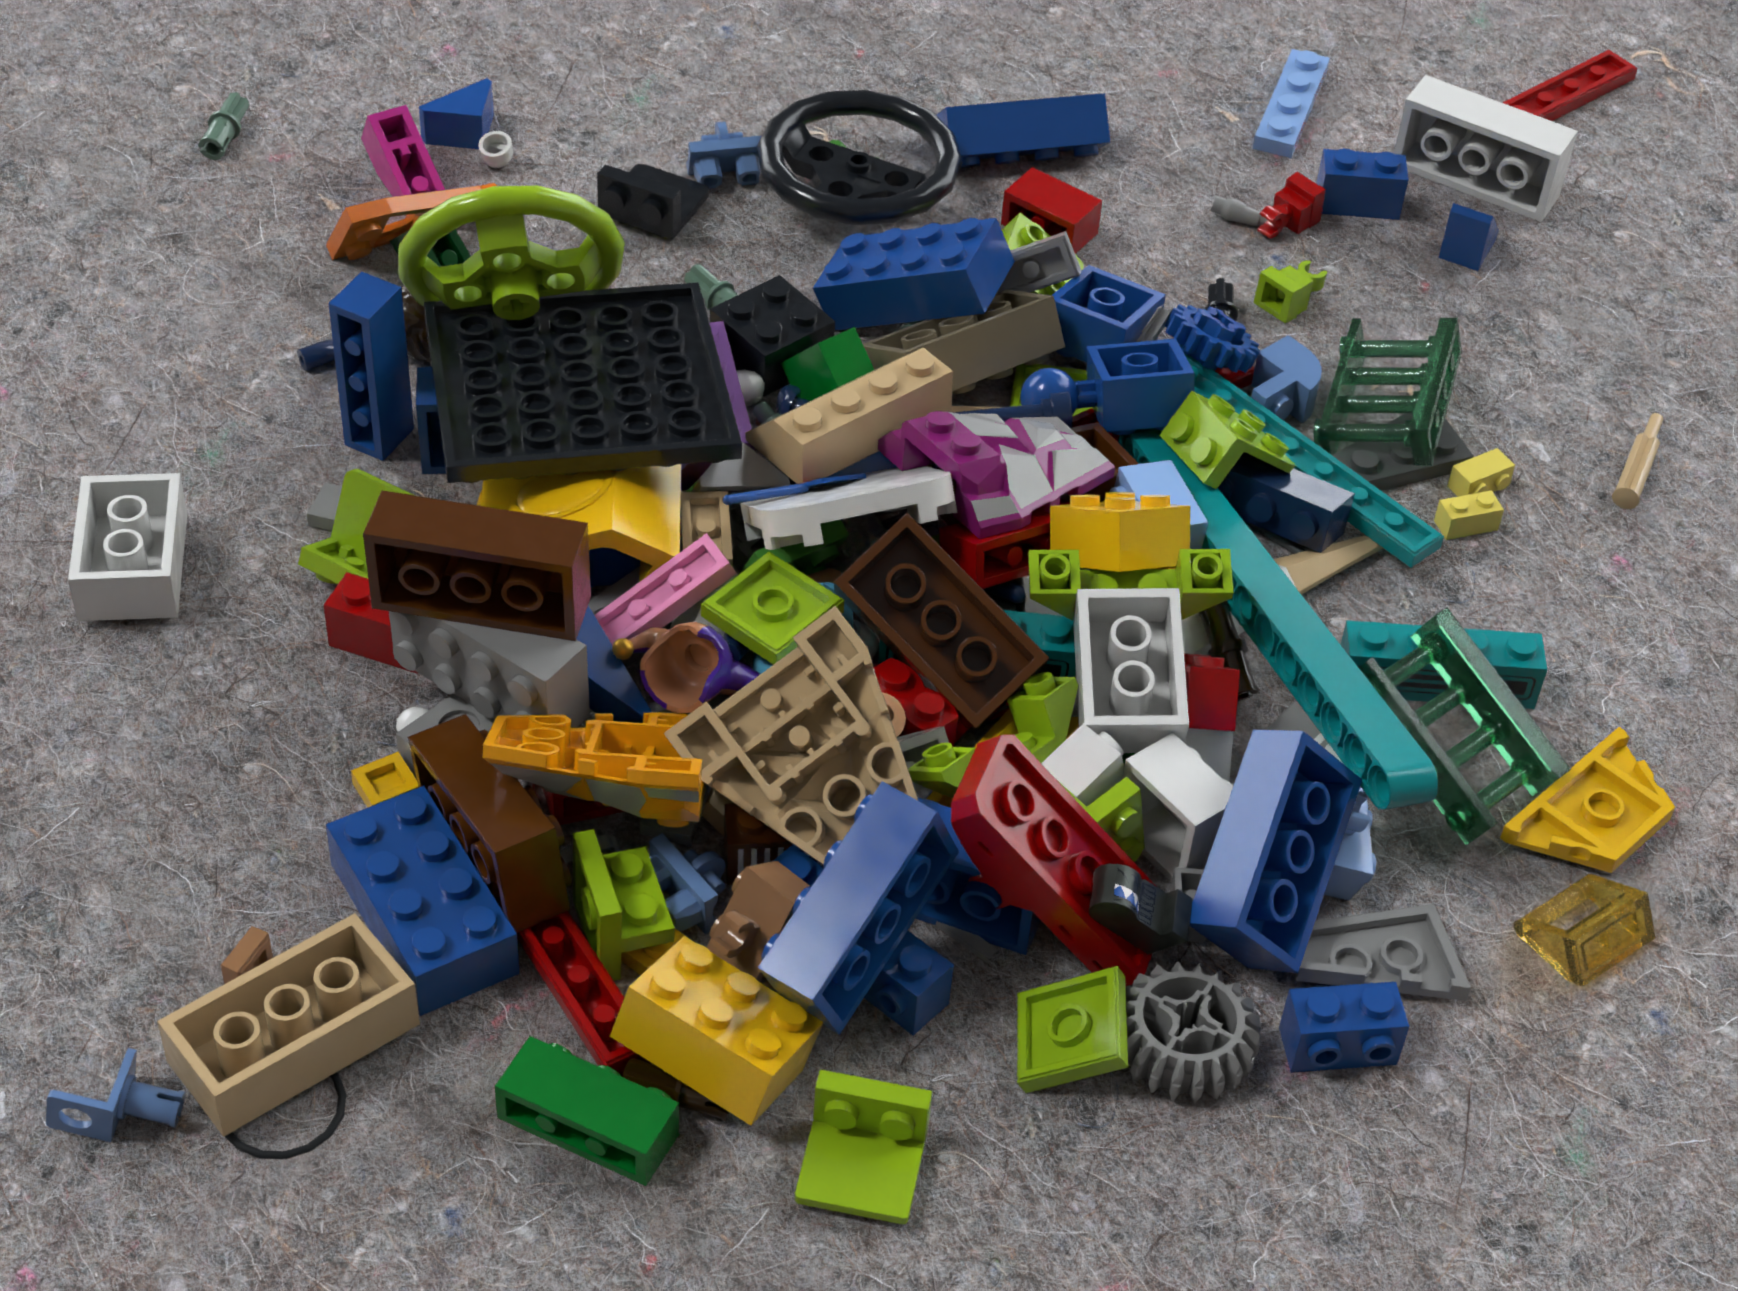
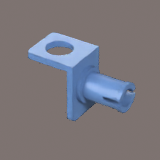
[46,1048,186,1142]

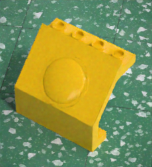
[477,464,681,582]

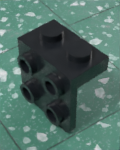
[597,164,709,240]

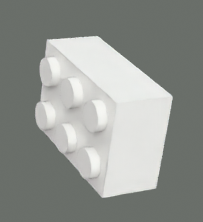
[68,473,187,621]
[1073,588,1189,753]

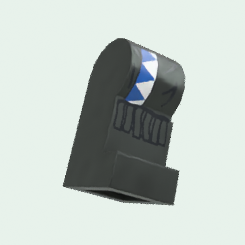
[1088,864,1192,954]

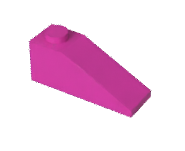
[361,105,445,197]

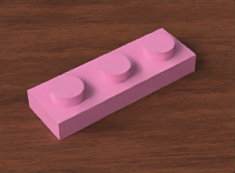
[595,533,737,646]

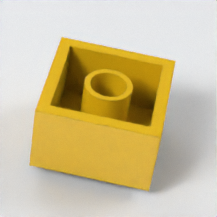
[1050,492,1190,572]

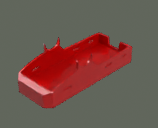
[951,734,1157,986]

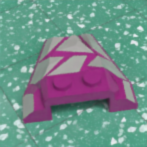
[878,411,1115,539]

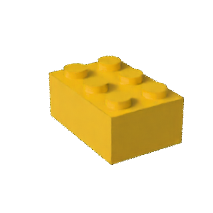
[610,936,824,1126]

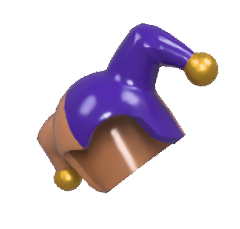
[612,622,760,714]

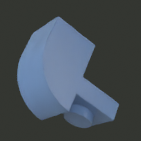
[1251,335,1322,423]

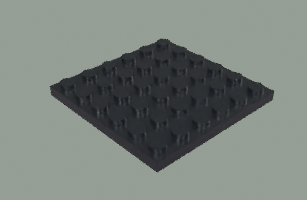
[424,282,742,483]

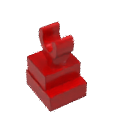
[1257,171,1326,239]

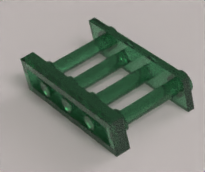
[1313,318,1462,466]
[1359,607,1571,845]

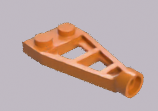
[326,183,497,260]

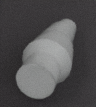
[1211,195,1267,226]

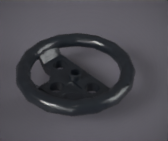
[756,90,962,225]

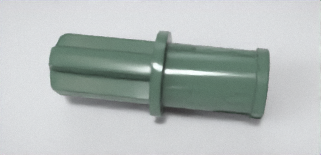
[198,92,249,160]
[684,264,737,311]

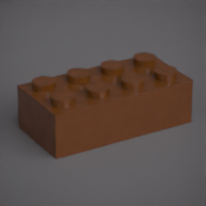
[363,490,591,641]
[834,513,1049,735]
[408,714,572,933]

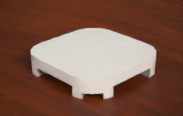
[740,466,957,550]

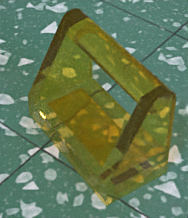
[1514,874,1656,987]

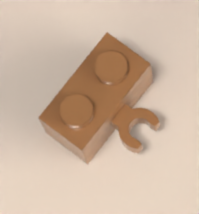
[707,861,810,989]

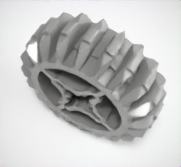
[1126,961,1261,1103]

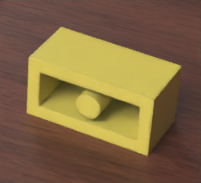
[1447,448,1515,497]
[1434,490,1504,540]

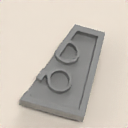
[1294,904,1471,1001]

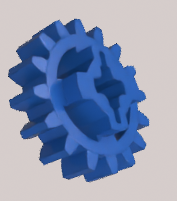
[1164,304,1260,372]

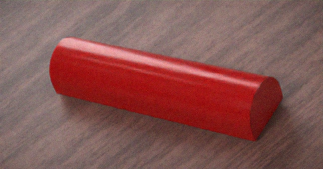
[517,911,651,1076]

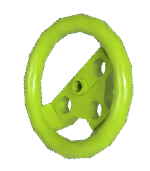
[398,185,625,320]

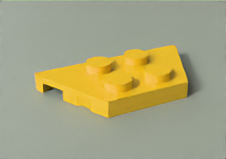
[1500,727,1675,873]

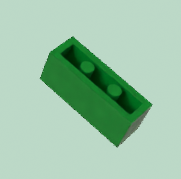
[495,1036,679,1186]

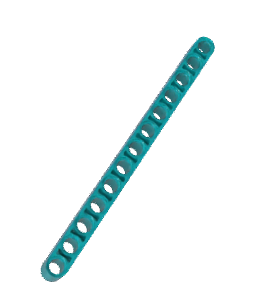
[1118,428,1438,810]

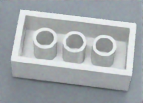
[1394,75,1578,222]

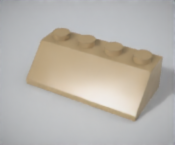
[745,347,953,484]

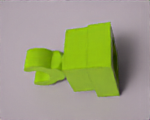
[1253,260,1327,324]

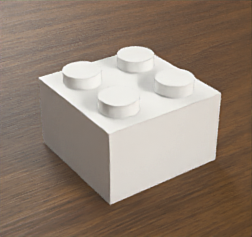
[1122,733,1233,882]

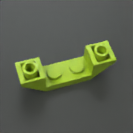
[1028,549,1234,621]
[908,672,1078,799]

